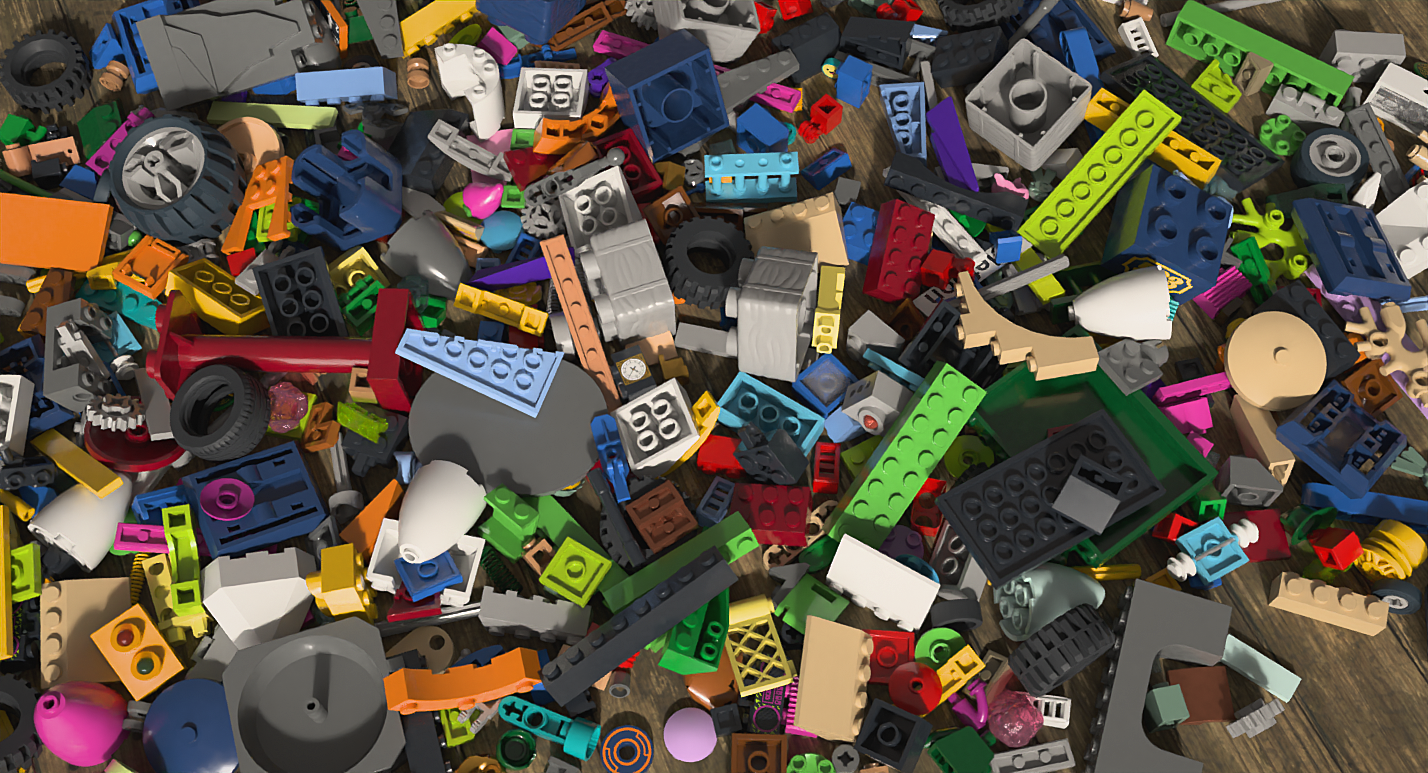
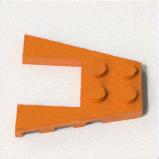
[221,156,294,255]

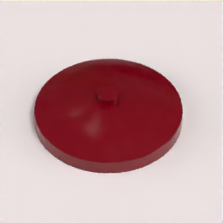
[84,396,186,472]

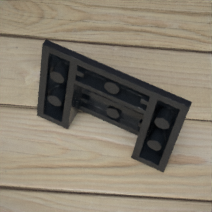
[898,299,1009,390]

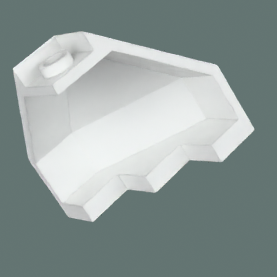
[200,547,316,650]

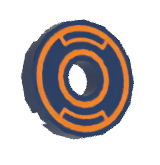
[600,725,654,773]

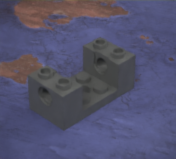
[43,298,113,413]

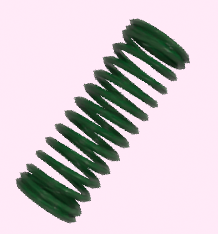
[479,546,523,595]

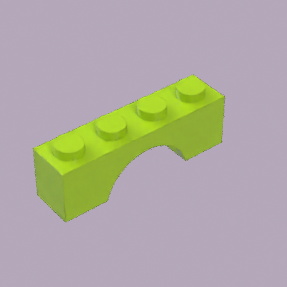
[162,504,206,617]

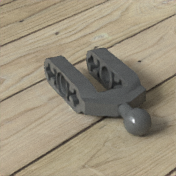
[524,147,625,206]
[0,263,39,317]

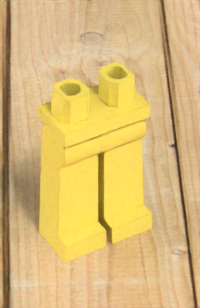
[812,265,845,353]
[142,553,214,647]

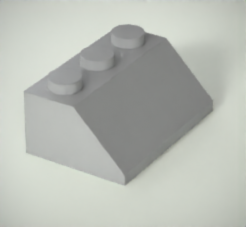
[929,520,987,602]

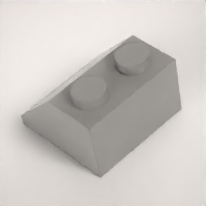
[846,310,905,365]

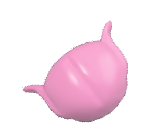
[991,173,1029,199]

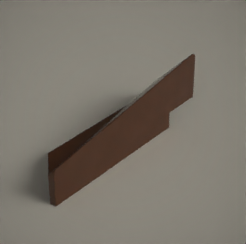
[530,0,628,52]
[692,202,768,232]

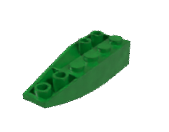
[658,526,730,675]

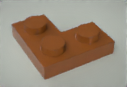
[300,402,341,453]

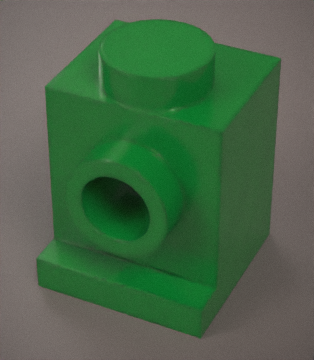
[1188,482,1227,521]

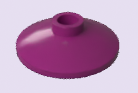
[200,478,254,521]

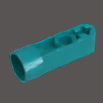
[498,696,601,761]

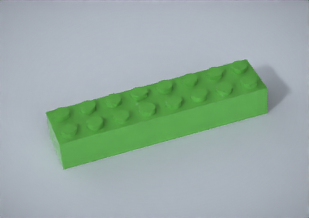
[1166,0,1355,107]
[821,361,987,551]

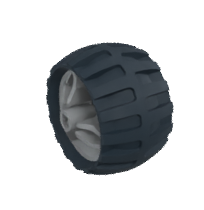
[108,114,248,245]

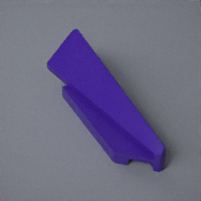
[925,96,979,192]
[464,246,575,292]

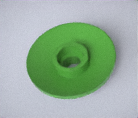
[914,627,966,672]

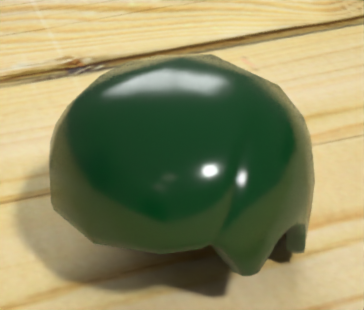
[496,728,537,771]

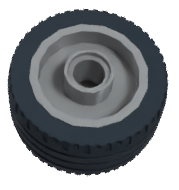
[1290,128,1369,201]

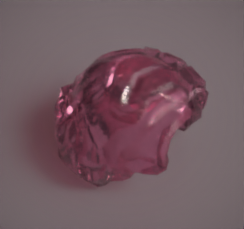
[268,382,308,433]
[987,690,1044,747]

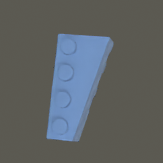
[295,67,398,106]
[879,82,927,168]

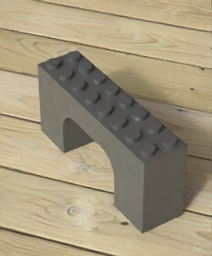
[1080,578,1232,773]

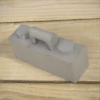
[1265,84,1345,134]
[185,623,238,683]

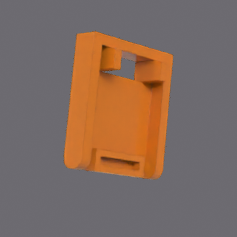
[112,234,189,300]

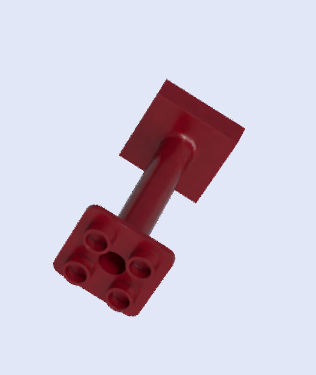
[146,288,427,420]

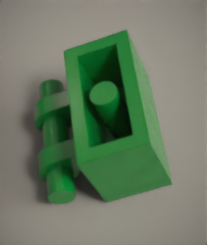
[338,274,385,336]

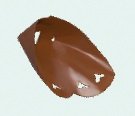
[546,140,600,176]
[681,633,743,711]

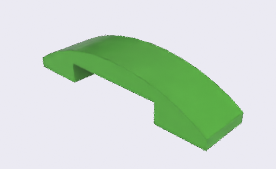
[501,129,535,208]

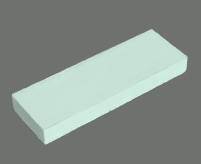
[1219,634,1301,703]

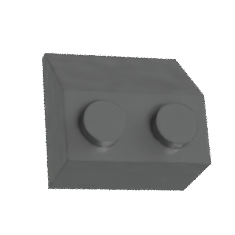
[1215,455,1283,509]

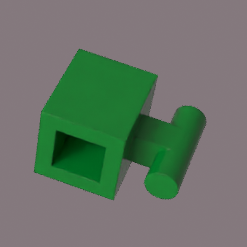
[0,114,48,146]

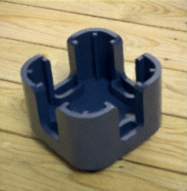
[290,129,403,252]

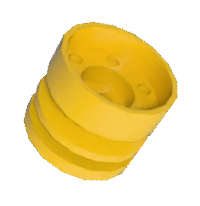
[1353,519,1428,583]

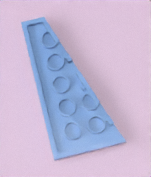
[395,328,565,418]

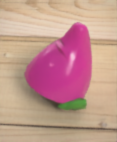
[462,182,504,220]

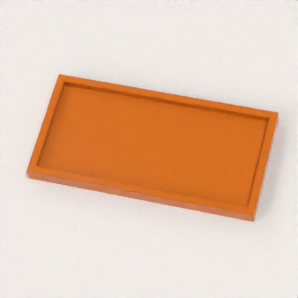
[0,192,114,273]

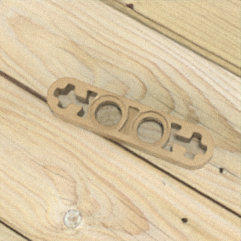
[763,500,838,572]

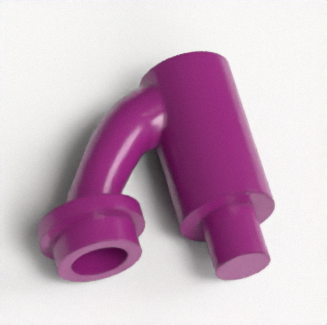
[947,678,988,732]

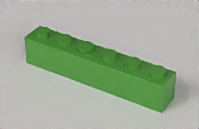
[602,511,759,615]

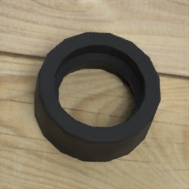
[930,599,983,633]

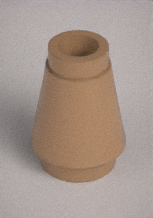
[1118,0,1153,22]

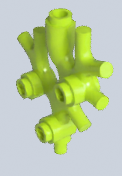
[1229,198,1313,283]

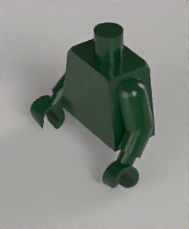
[923,725,996,773]

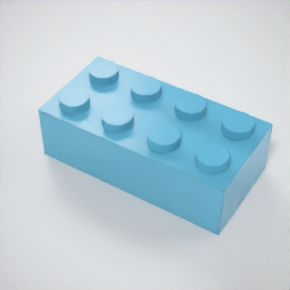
[716,372,825,457]

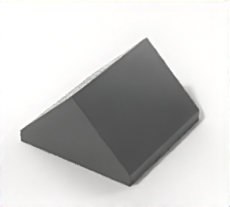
[304,516,345,571]

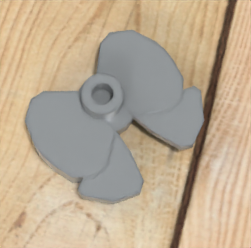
[74,409,88,448]

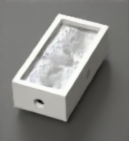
[1364,62,1428,135]

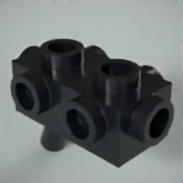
[0,445,58,490]

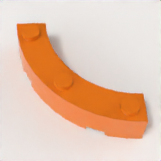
[533,81,620,155]
[383,647,542,715]

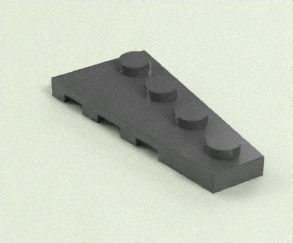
[356,0,404,59]
[716,48,799,115]

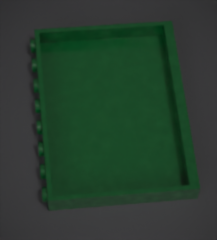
[965,324,1219,569]

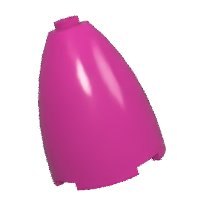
[34,681,130,767]

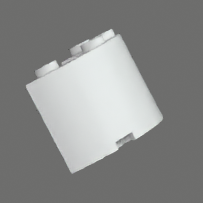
[434,43,505,143]
[366,518,485,607]

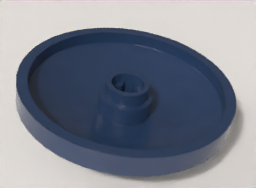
[143,678,239,773]

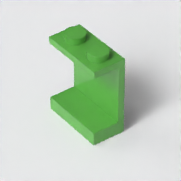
[477,483,540,564]

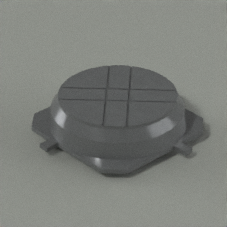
[222,616,406,773]

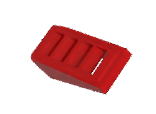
[813,442,841,494]

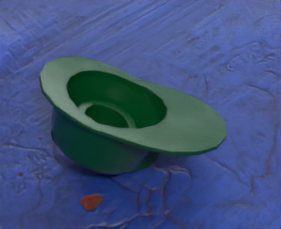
[1280,504,1338,545]

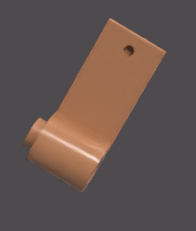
[2,136,82,177]

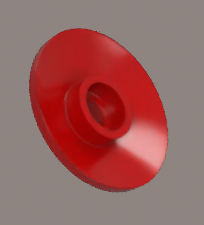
[888,662,942,716]

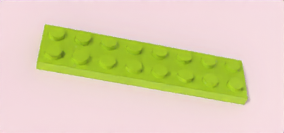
[1017,90,1182,259]

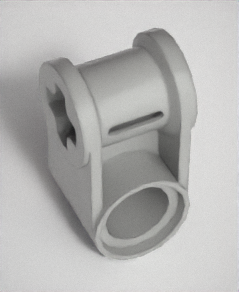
[177,239,220,266]

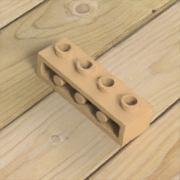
[1268,572,1389,636]

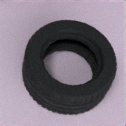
[170,364,271,464]

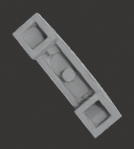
[428,119,512,181]

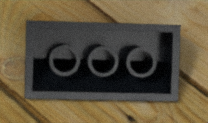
[1251,280,1361,383]

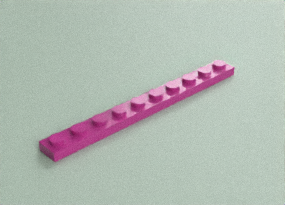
[593,30,801,113]

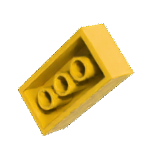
[165,258,270,335]

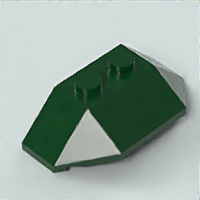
[77,97,127,160]

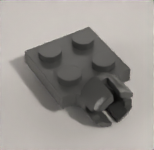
[1098,338,1169,396]

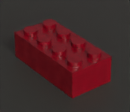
[862,199,935,307]

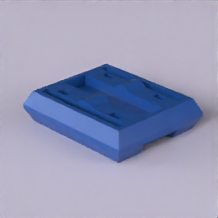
[112,0,200,94]

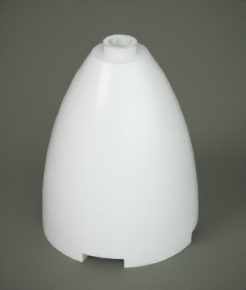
[1068,265,1172,341]
[398,460,487,563]
[28,470,133,573]

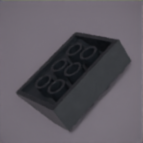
[388,108,472,198]
[252,246,350,336]

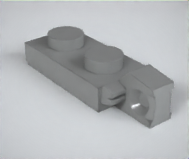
[56,319,110,379]

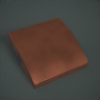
[625,480,699,555]
[1166,666,1236,725]

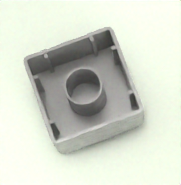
[652,0,760,65]
[965,38,1092,171]
[579,218,676,349]
[725,246,818,382]

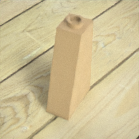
[1230,394,1295,491]

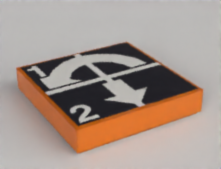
[320,0,348,59]

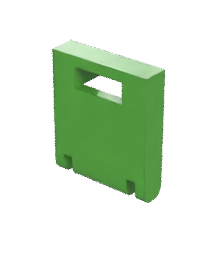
[774,573,850,635]

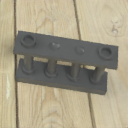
[834,39,936,87]

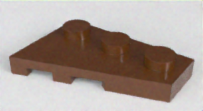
[19,267,76,338]

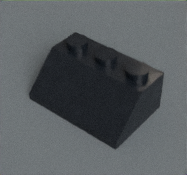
[771,12,847,86]

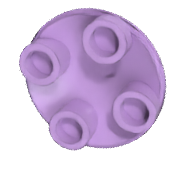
[664,708,717,762]

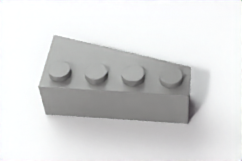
[478,586,594,645]

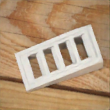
[1117,17,1159,58]
[1348,172,1381,209]
[1011,691,1071,729]

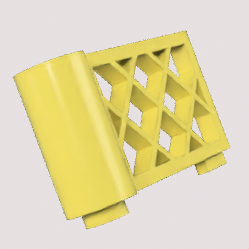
[725,594,797,697]

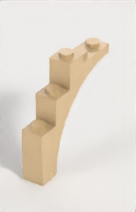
[954,271,1099,381]

